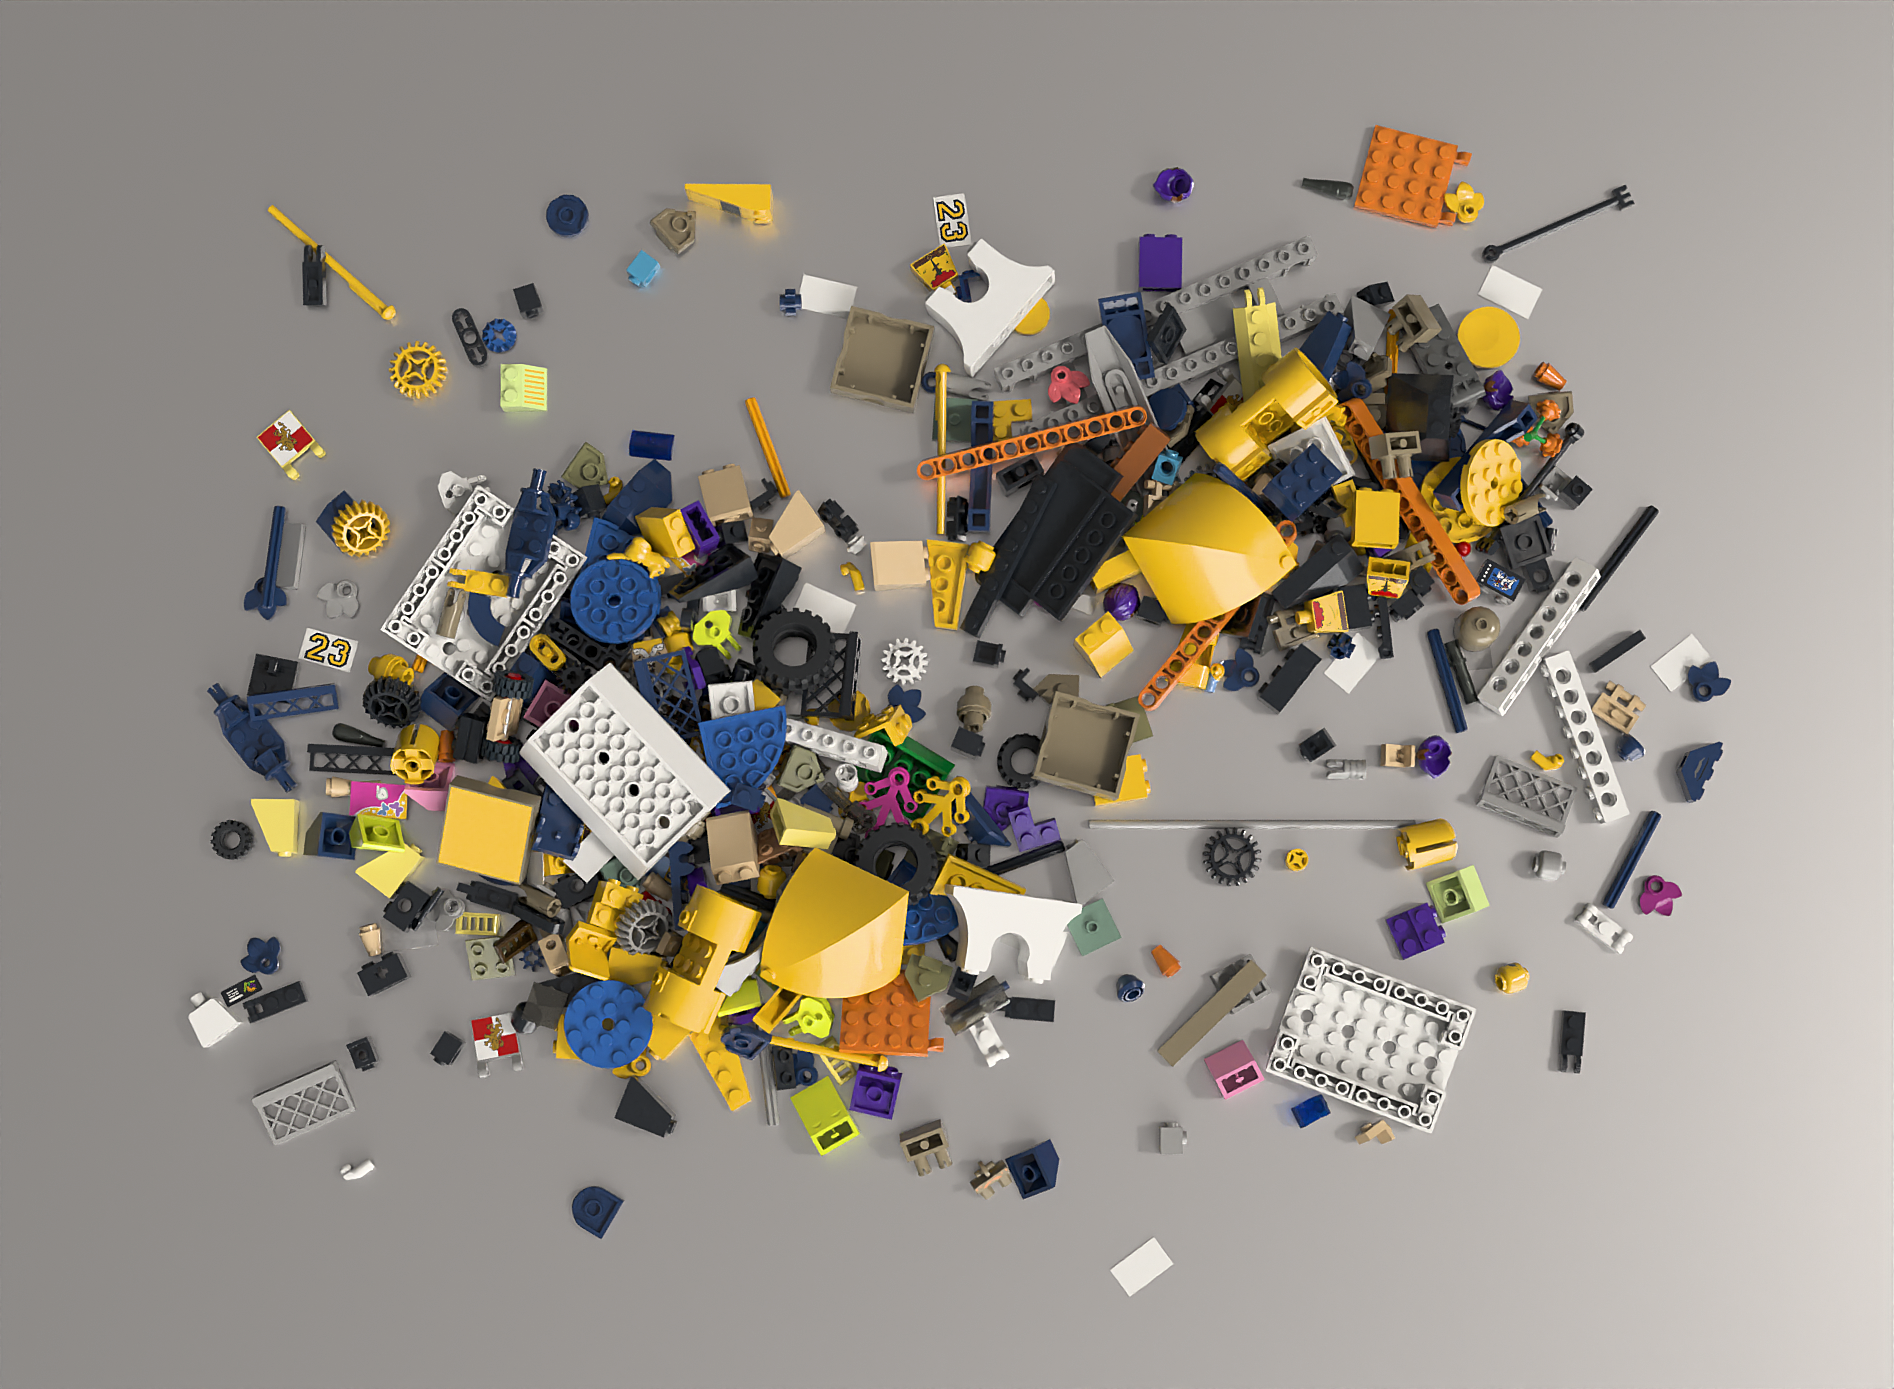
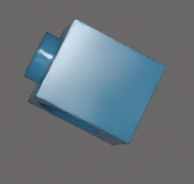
[626,250,661,287]
[1151,449,1183,486]

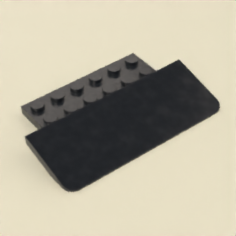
[975,442,1138,622]

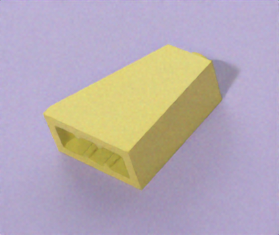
[770,798,836,849]
[251,799,299,857]
[355,843,425,899]

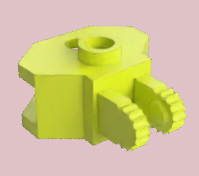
[692,610,742,661]
[782,995,835,1038]

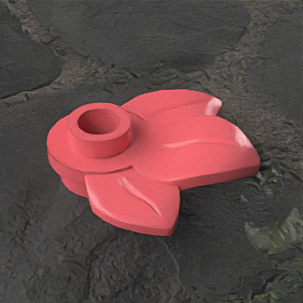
[1048,366,1090,404]

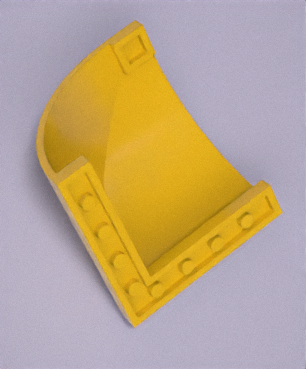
[1122,473,1297,624]
[760,848,909,998]

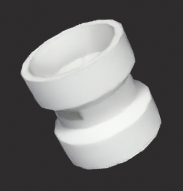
[835,763,858,792]

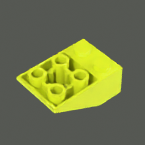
[790,1076,860,1156]

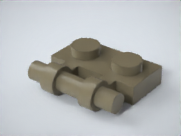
[1267,603,1320,651]

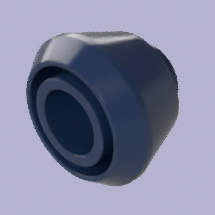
[1616,734,1645,762]
[1116,974,1145,1002]

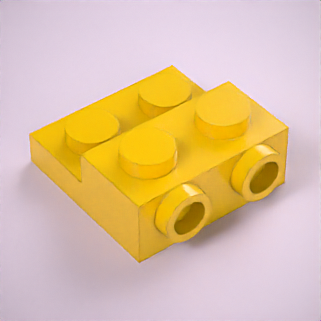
[586,878,644,932]

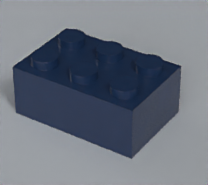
[1262,443,1343,522]

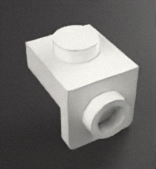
[701,590,736,613]

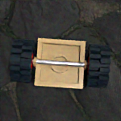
[481,670,534,763]

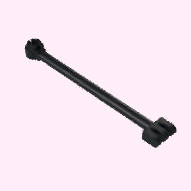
[1482,185,1635,263]
[1475,422,1584,556]

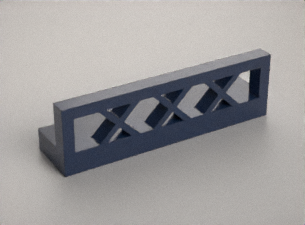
[247,683,339,721]

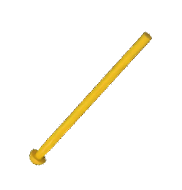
[268,205,396,320]
[934,364,951,534]
[718,1024,888,1072]

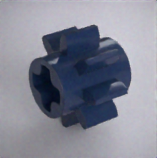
[780,289,802,316]
[1327,633,1356,660]
[519,945,545,972]

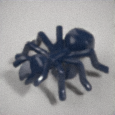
[539,480,582,536]

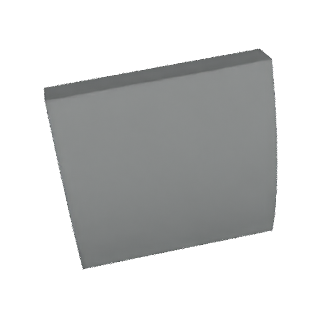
[1210,954,1272,1015]

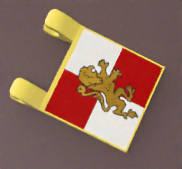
[257,410,326,480]

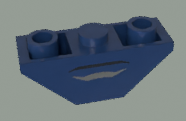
[1676,741,1723,803]

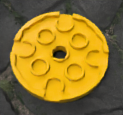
[1460,439,1522,526]
[1419,457,1494,543]

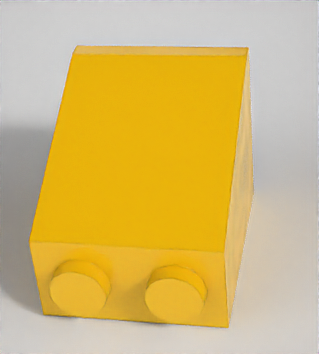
[1073,611,1134,678]

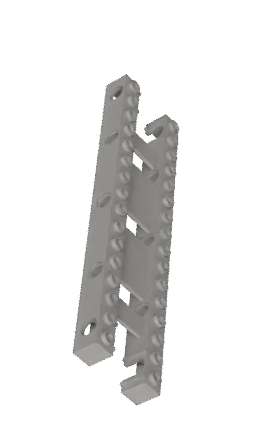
[994,235,1344,448]

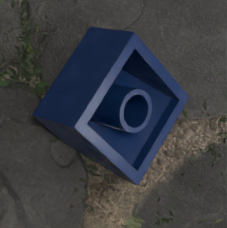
[420,672,481,732]

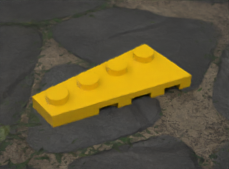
[927,539,970,630]
[929,853,1026,896]
[689,1015,751,1111]

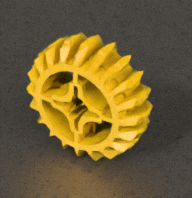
[389,341,447,399]
[331,500,390,557]

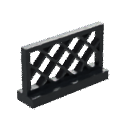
[800,631,862,721]

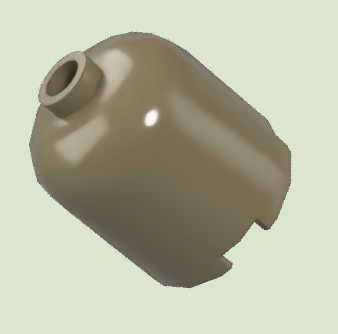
[1454,606,1500,652]

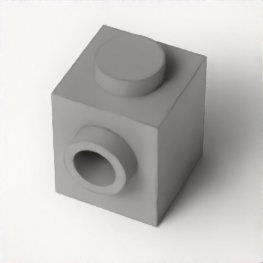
[1159,1122,1187,1154]

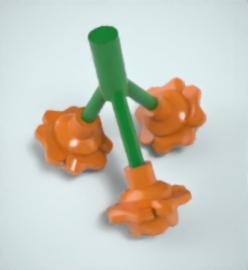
[1511,399,1563,457]

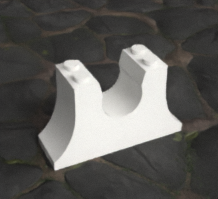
[925,238,1055,378]
[944,884,1082,983]

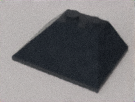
[1385,373,1454,462]

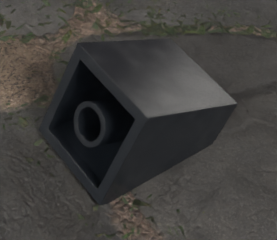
[614,1076,677,1138]

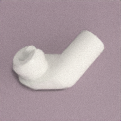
[340,1159,374,1180]

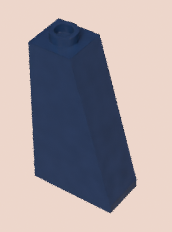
[1299,311,1352,383]

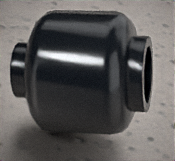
[510,1001,543,1034]

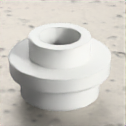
[846,535,867,555]

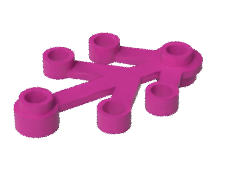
[856,767,918,838]

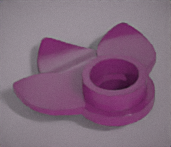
[1640,875,1682,916]

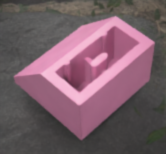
[1204,1040,1265,1100]

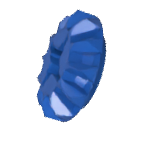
[482,319,516,353]

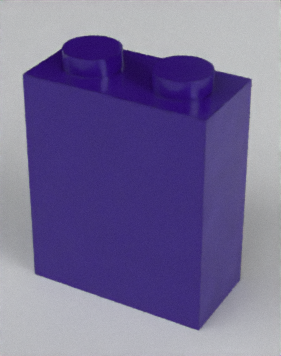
[1138,234,1182,293]
[680,500,720,559]

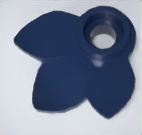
[1332,361,1372,402]
[244,577,287,620]
[1219,648,1260,691]
[1688,661,1731,702]
[888,684,926,723]
[240,937,281,975]
[793,1050,818,1086]

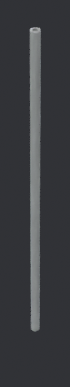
[1089,820,1416,828]

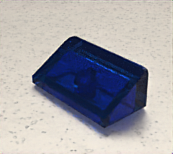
[629,430,675,461]

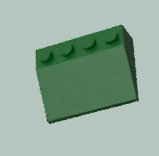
[849,728,955,821]

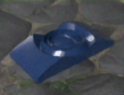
[1098,292,1155,380]

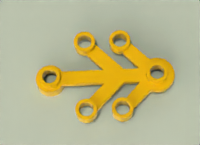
[910,776,971,837]

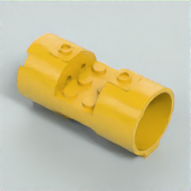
[1195,347,1339,481]
[642,885,762,1034]

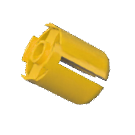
[390,724,440,785]
[1396,818,1458,870]

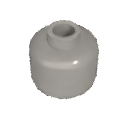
[1532,850,1566,880]

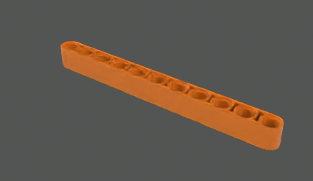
[1340,397,1480,605]
[917,405,1147,480]
[1138,520,1297,711]

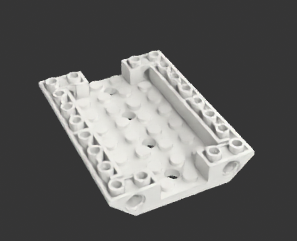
[380,485,588,702]
[519,663,731,880]
[1265,947,1477,1134]

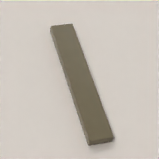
[1157,959,1267,1067]

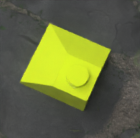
[349,814,405,852]
[718,975,764,1017]

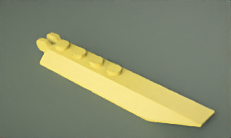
[1232,287,1290,464]

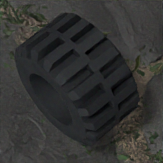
[997,733,1043,789]

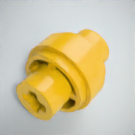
[368,653,414,685]

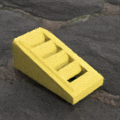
[455,912,501,936]
[818,1035,857,1086]

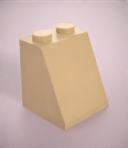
[698,464,754,527]
[768,490,826,559]
[870,541,930,591]
[706,810,760,885]

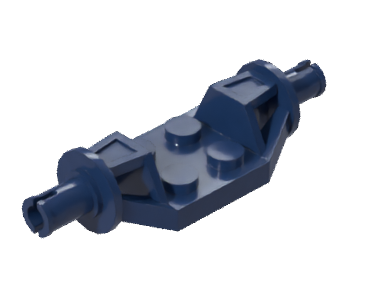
[502,468,557,599]
[207,683,297,793]

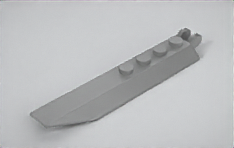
[1085,325,1182,498]

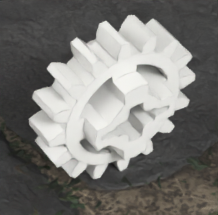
[881,638,928,686]

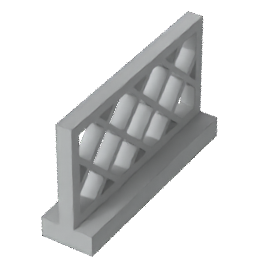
[1476,755,1578,838]
[251,1060,356,1145]

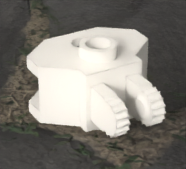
[438,471,490,516]

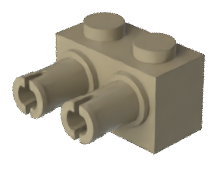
[1385,294,1442,353]
[1368,431,1421,480]
[899,1119,953,1176]

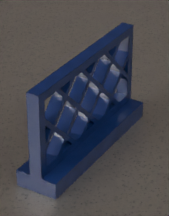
[633,649,702,739]

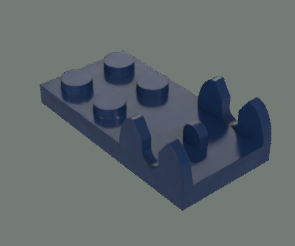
[531,782,584,861]
[669,841,697,931]

